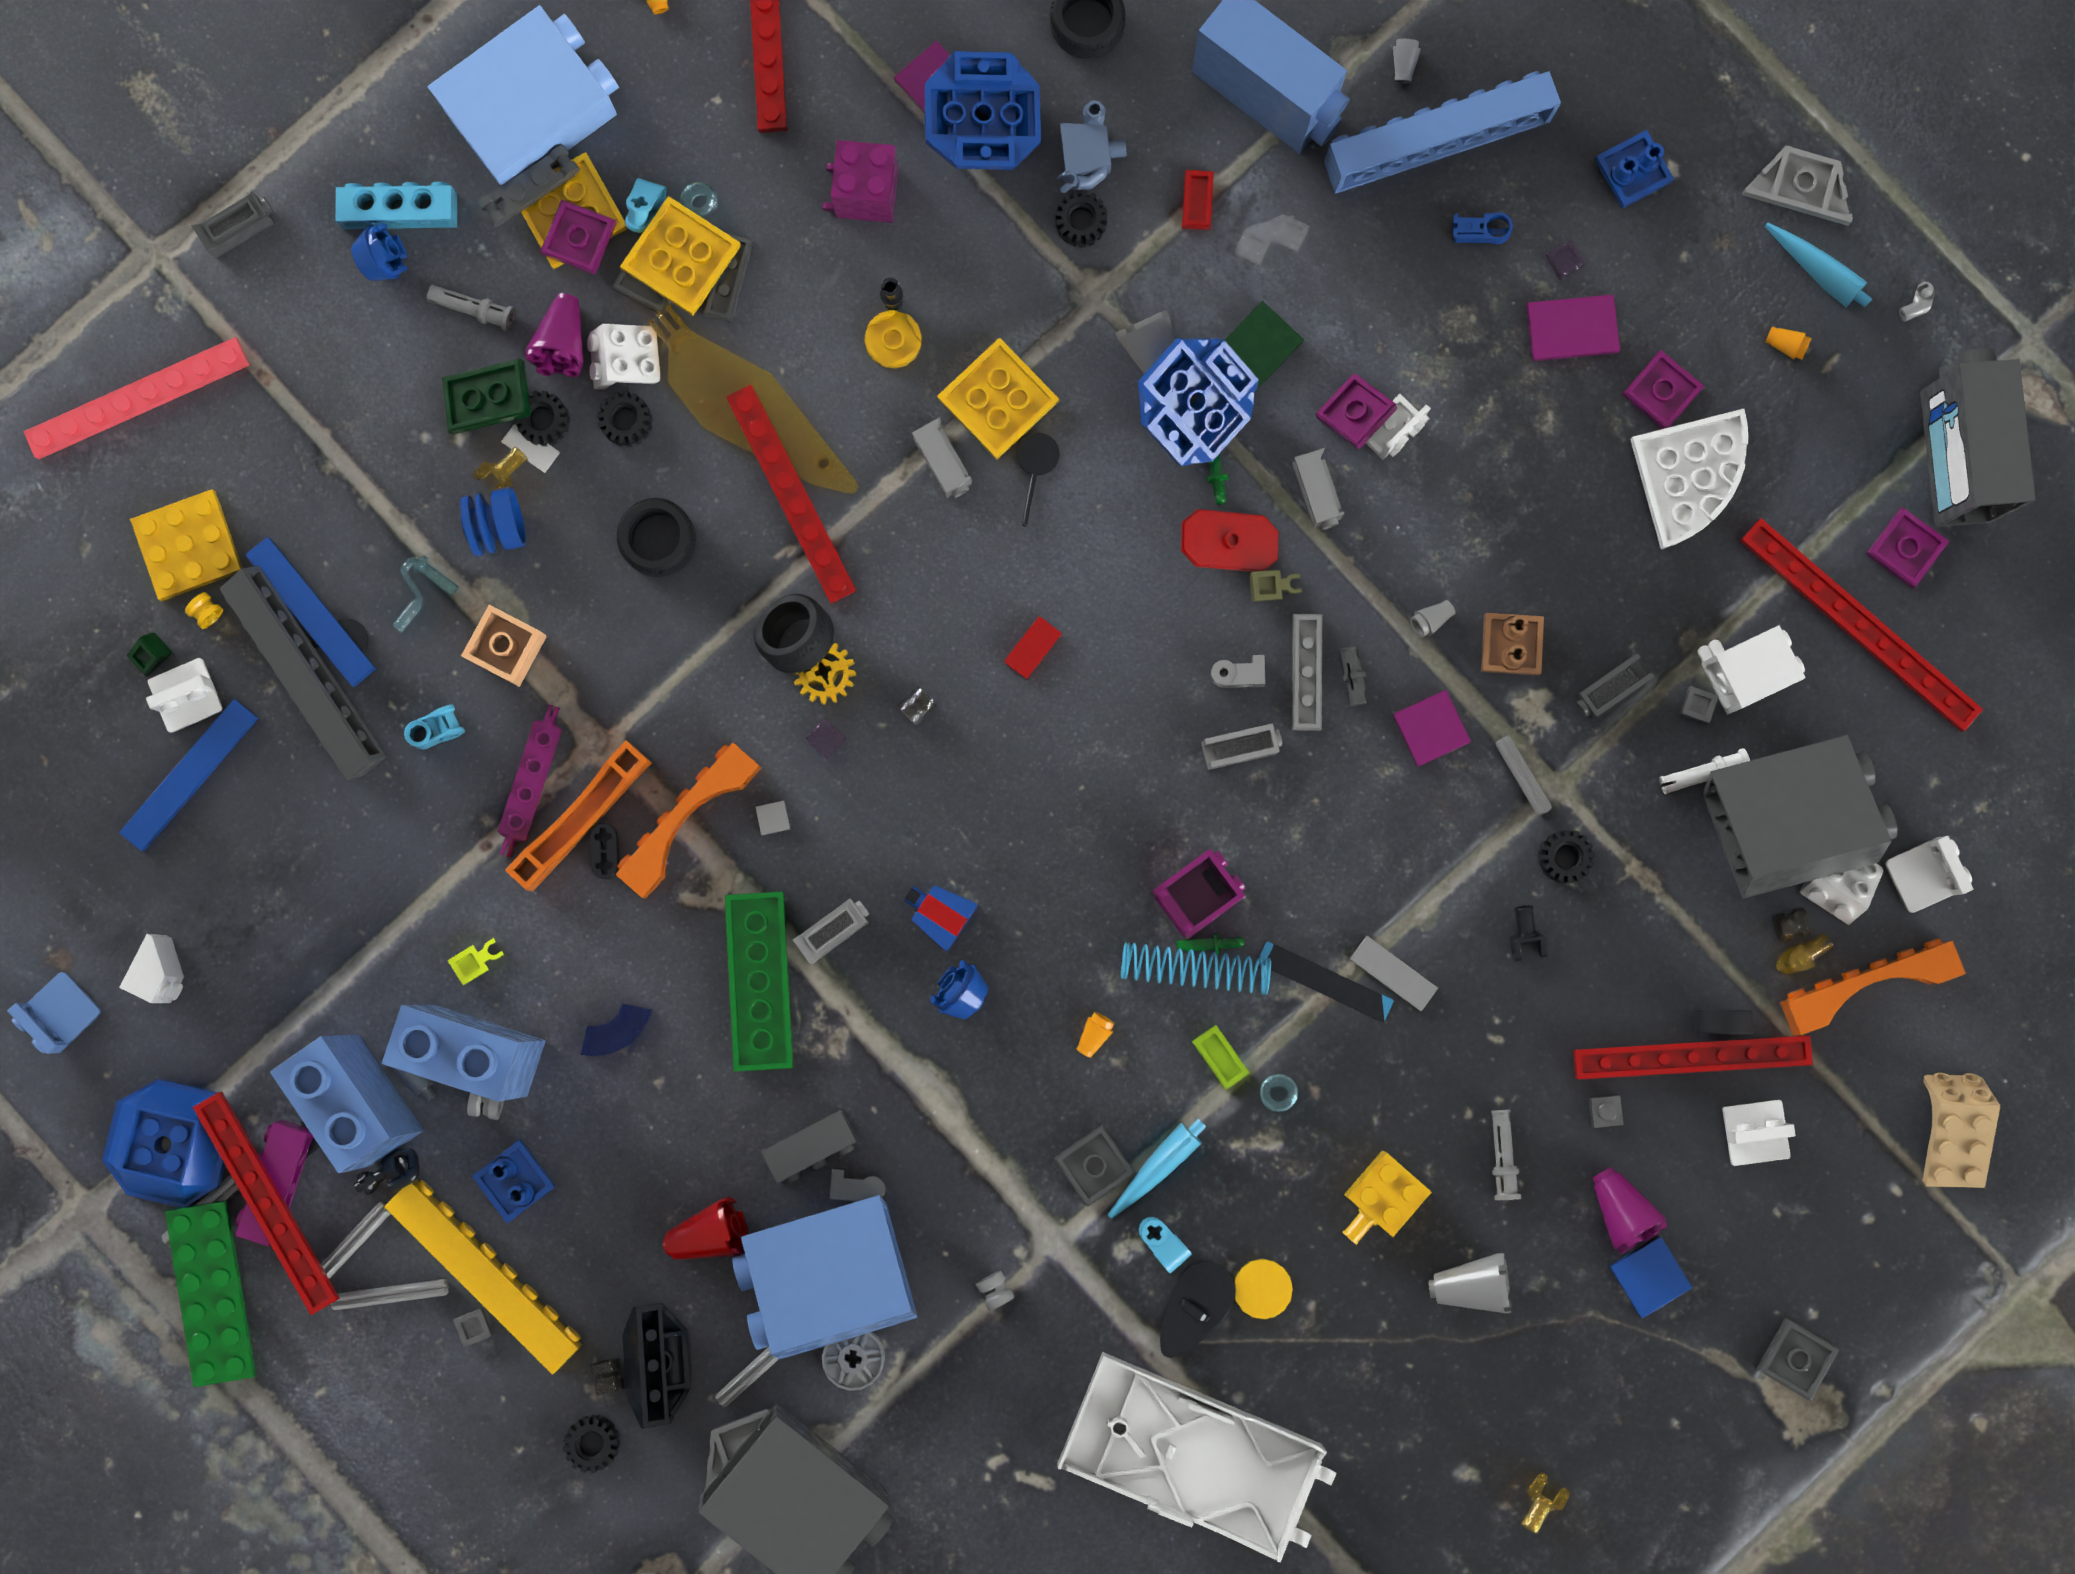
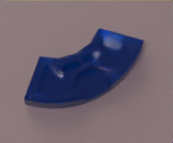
[581,1003,652,1056]

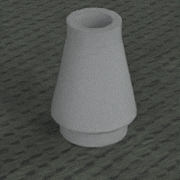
[1393,39,1421,83]
[1410,600,1455,637]

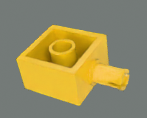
[1342,1151,1432,1245]

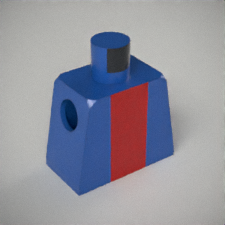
[904,885,978,952]

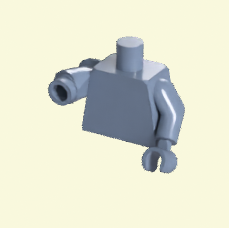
[1057,100,1127,193]

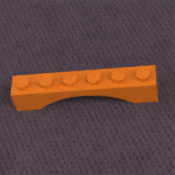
[505,740,652,892]
[615,742,762,899]
[1780,937,1966,1035]

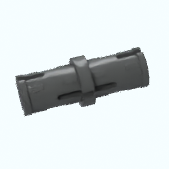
[1340,646,1369,707]

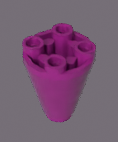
[525,293,584,377]
[1592,1167,1668,1255]

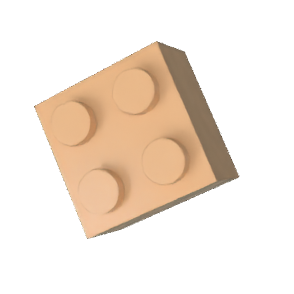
[461,605,547,687]

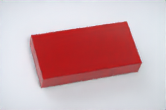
[1182,170,1214,230]
[1004,616,1062,680]

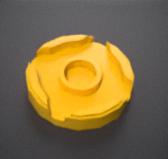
[864,310,922,369]
[1234,1258,1293,1319]

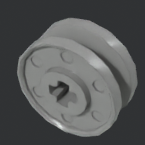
[822,1332,885,1391]

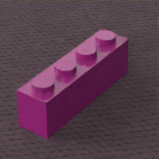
[235,1119,313,1247]

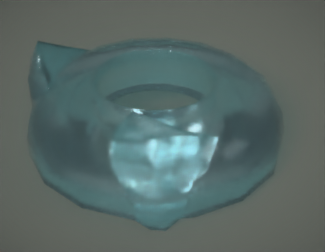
[680,182,718,217]
[1260,1074,1299,1112]

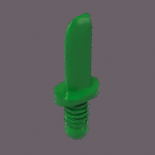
[1206,454,1229,505]
[1176,933,1245,955]

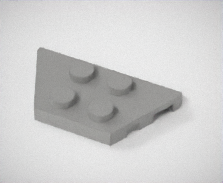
[1742,146,1853,226]
[704,1408,770,1491]

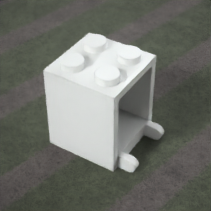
[1698,625,1806,715]

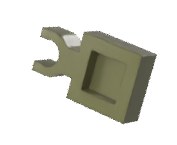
[1249,570,1302,602]

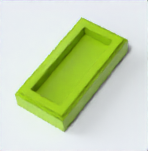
[1192,1025,1250,1090]

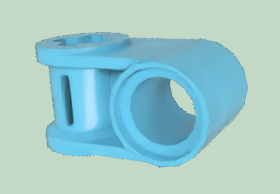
[625,178,667,233]
[404,705,465,750]
[1139,1217,1192,1274]

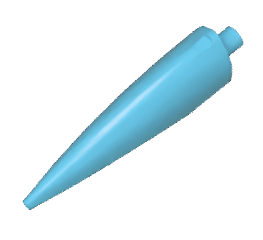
[1764,222,1872,308]
[1108,1118,1207,1219]

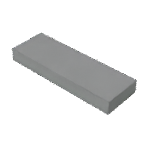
[1349,936,1438,1012]

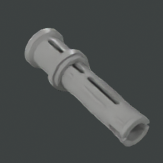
[427,284,516,332]
[1491,1110,1521,1200]

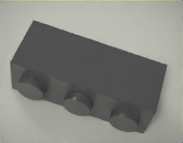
[761,1109,858,1185]

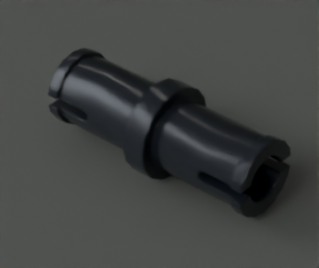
[880,277,903,311]

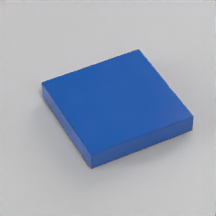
[1609,1236,1692,1319]

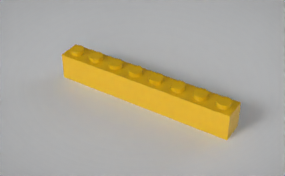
[384,1179,583,1375]

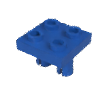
[1594,130,1674,209]
[472,1139,556,1223]

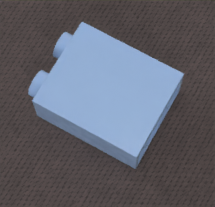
[427,5,619,186]

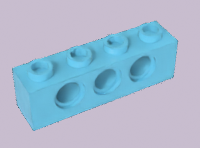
[336,182,457,230]

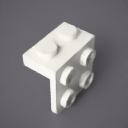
[587,324,660,390]
[1366,394,1431,460]
[1885,836,1974,913]
[1799,863,1883,925]

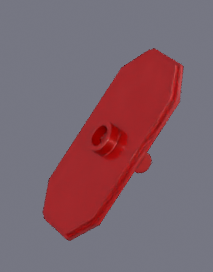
[1181,509,1278,572]

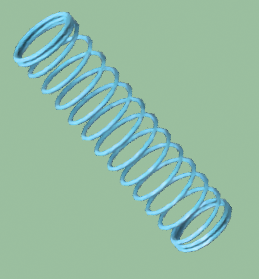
[1121,942,1271,995]

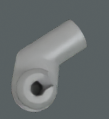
[1899,282,1935,322]

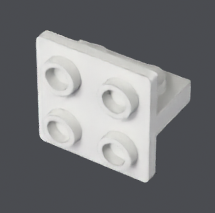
[146,658,223,733]
[1722,1100,1796,1166]

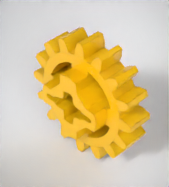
[793,643,856,705]

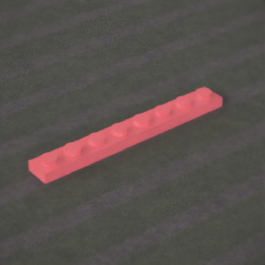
[23,337,250,459]

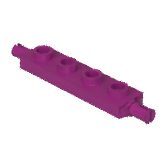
[497,704,562,857]

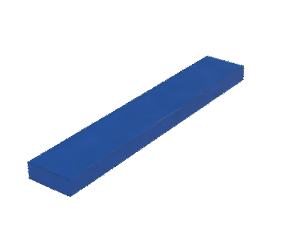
[245,537,377,687]
[119,699,259,852]

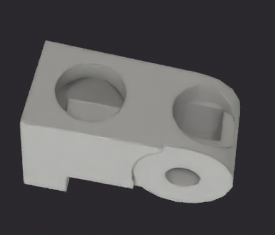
[1210,655,1265,688]

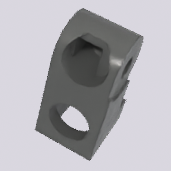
[829,1168,886,1201]

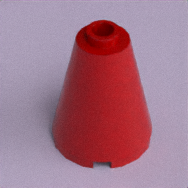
[663,1196,749,1260]

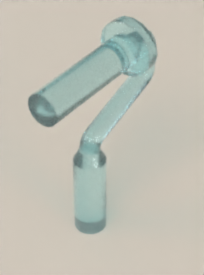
[392,555,459,632]

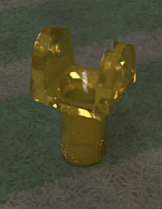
[472,446,528,497]
[1776,933,1833,975]
[1520,1472,1570,1534]

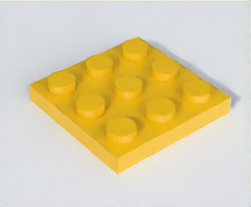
[521,152,628,270]
[620,196,741,316]
[937,338,1059,460]
[130,489,242,601]

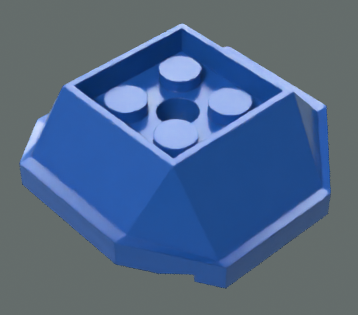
[924,51,1041,170]
[1138,338,1259,466]
[102,1079,225,1208]

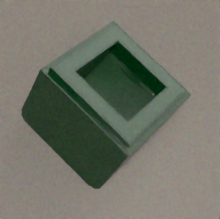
[127,633,172,677]

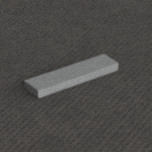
[1292,614,1322,731]

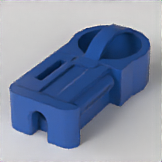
[1453,212,1513,244]

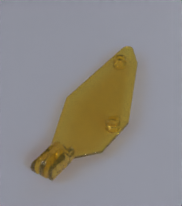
[648,304,858,494]

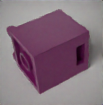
[822,140,899,223]
[1151,849,1246,940]

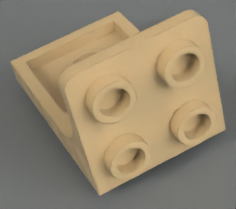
[1922,1073,2000,1188]

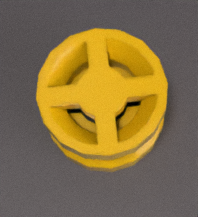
[185,592,223,629]

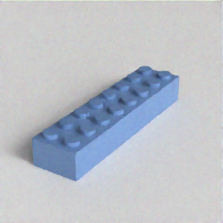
[1324,71,1561,194]

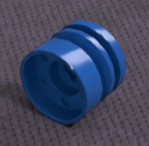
[460,487,526,557]

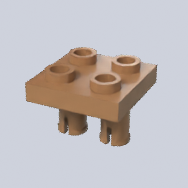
[1481,613,1544,676]

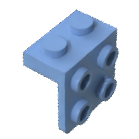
[7,972,101,1054]

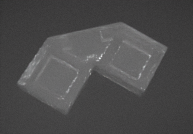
[1233,214,1310,268]

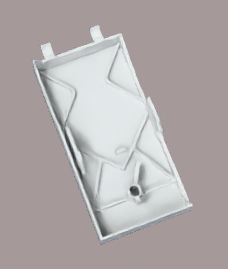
[1057,1352,1336,1562]

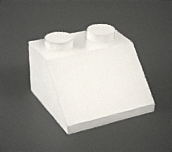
[119,934,184,1003]

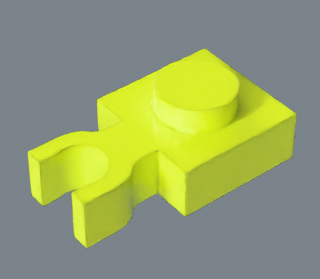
[447,938,504,986]

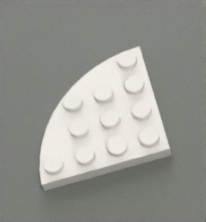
[1630,409,1748,549]

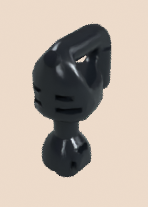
[354,1149,420,1195]

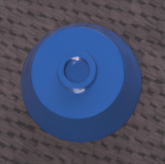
[351,223,408,281]
[930,960,988,1020]

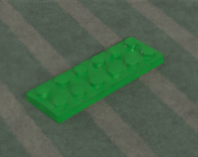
[725,891,794,1072]
[165,1200,256,1387]

